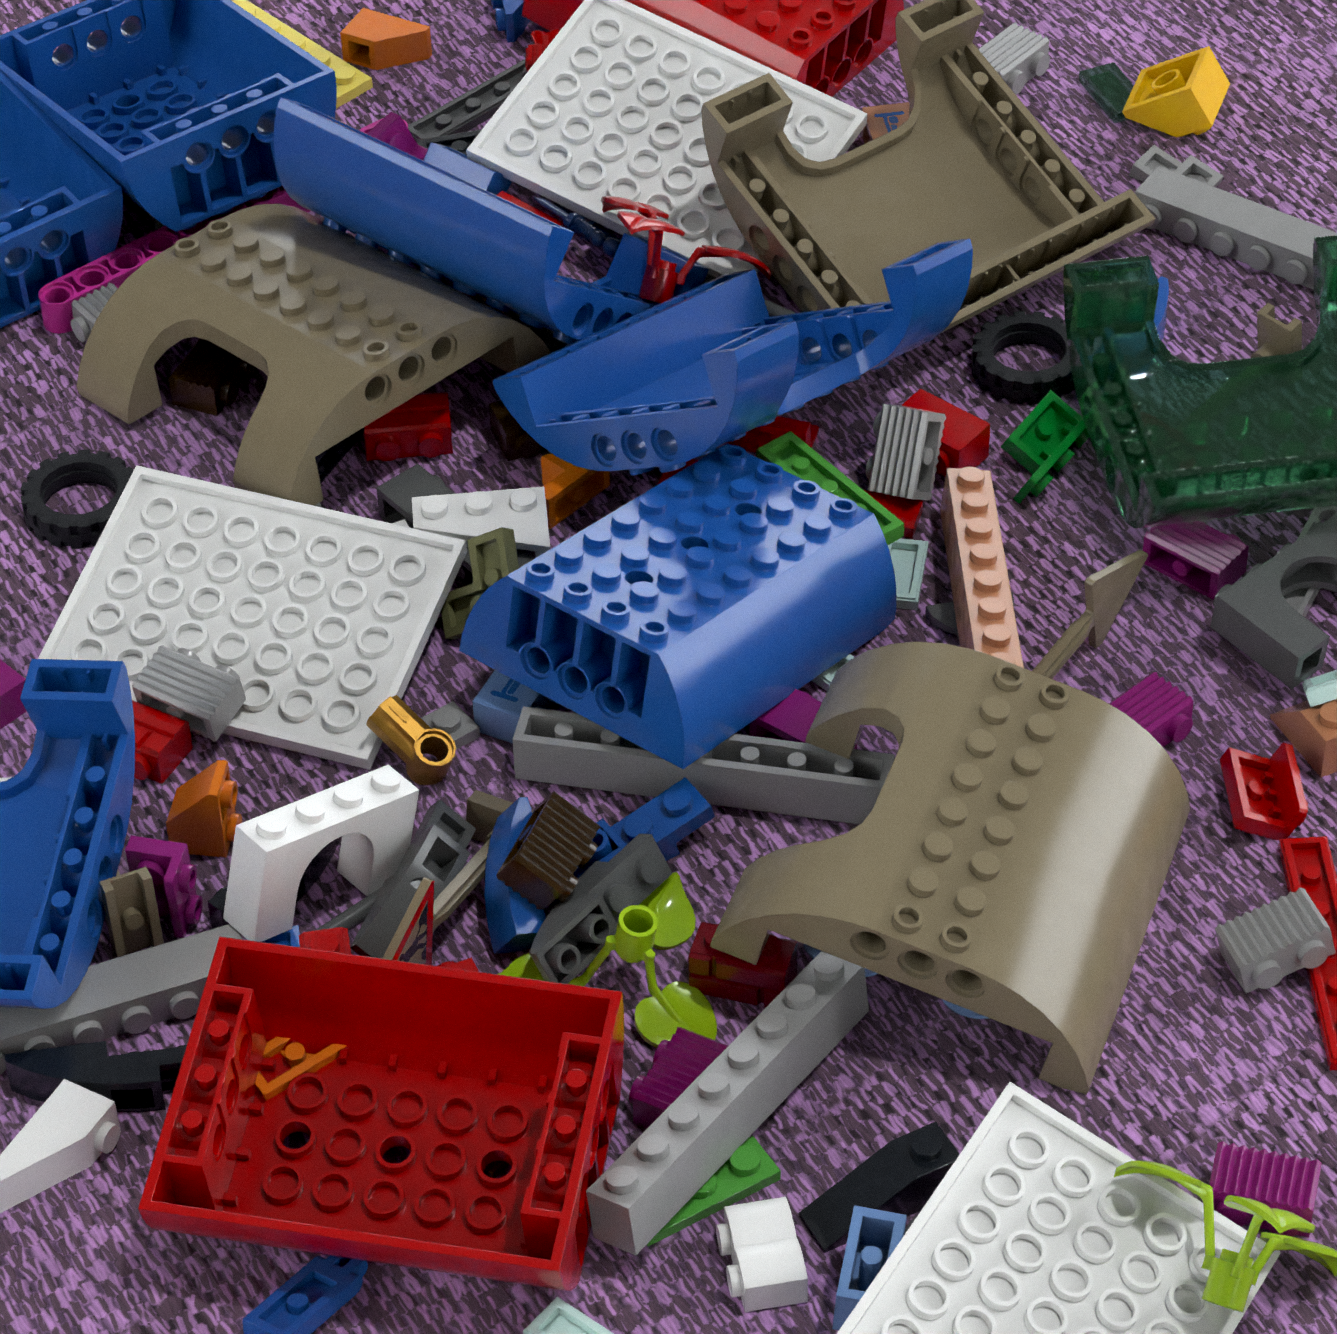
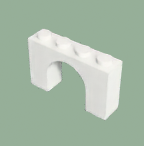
[223,765,419,942]

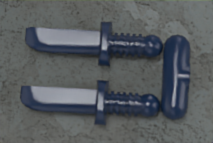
[533,197,621,258]

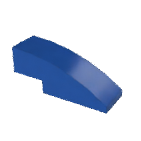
[484,797,546,954]

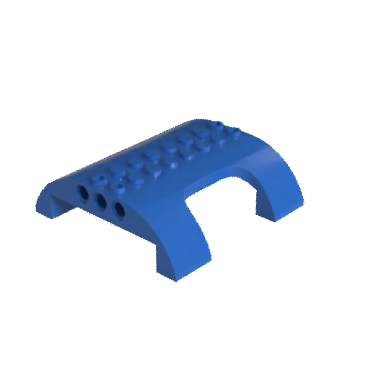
[273,97,709,344]
[492,238,973,475]
[0,659,135,1009]

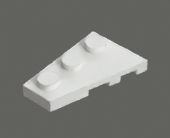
[412,486,550,558]

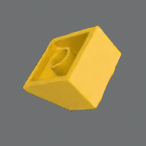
[1122,46,1230,138]

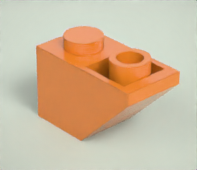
[340,8,432,70]
[166,760,242,858]

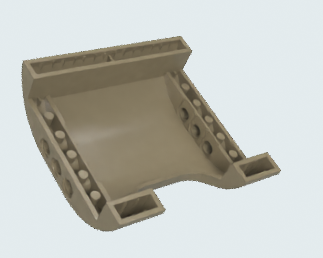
[701,0,1156,333]
[77,204,550,506]
[710,642,1190,1095]

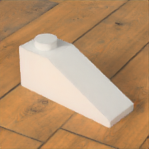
[0,1079,121,1213]

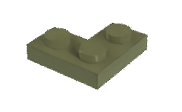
[441,527,519,640]

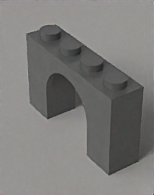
[1210,514,1337,689]

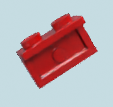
[1219,742,1308,840]

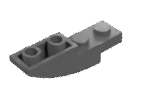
[351,800,476,959]
[529,833,672,984]

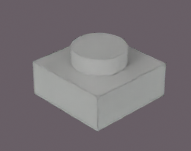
[421,701,480,749]

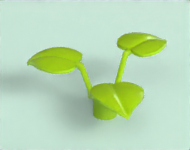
[498,872,717,1048]
[1114,1160,1337,1313]

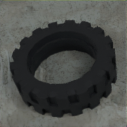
[971,311,1085,405]
[21,449,133,549]

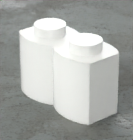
[716,1197,808,1312]

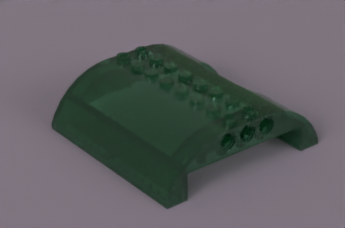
[1063,235,1337,529]

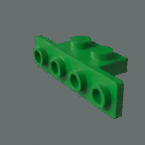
[1001,382,1121,503]

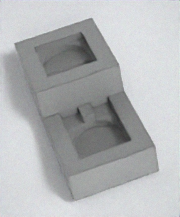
[1129,145,1224,187]

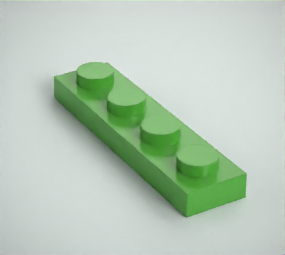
[756,431,904,545]

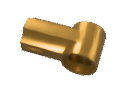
[366,695,456,785]

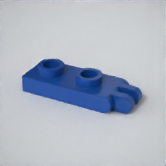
[243,1255,368,1334]

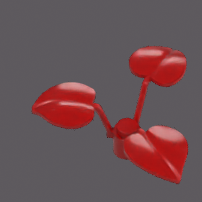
[601,196,771,303]

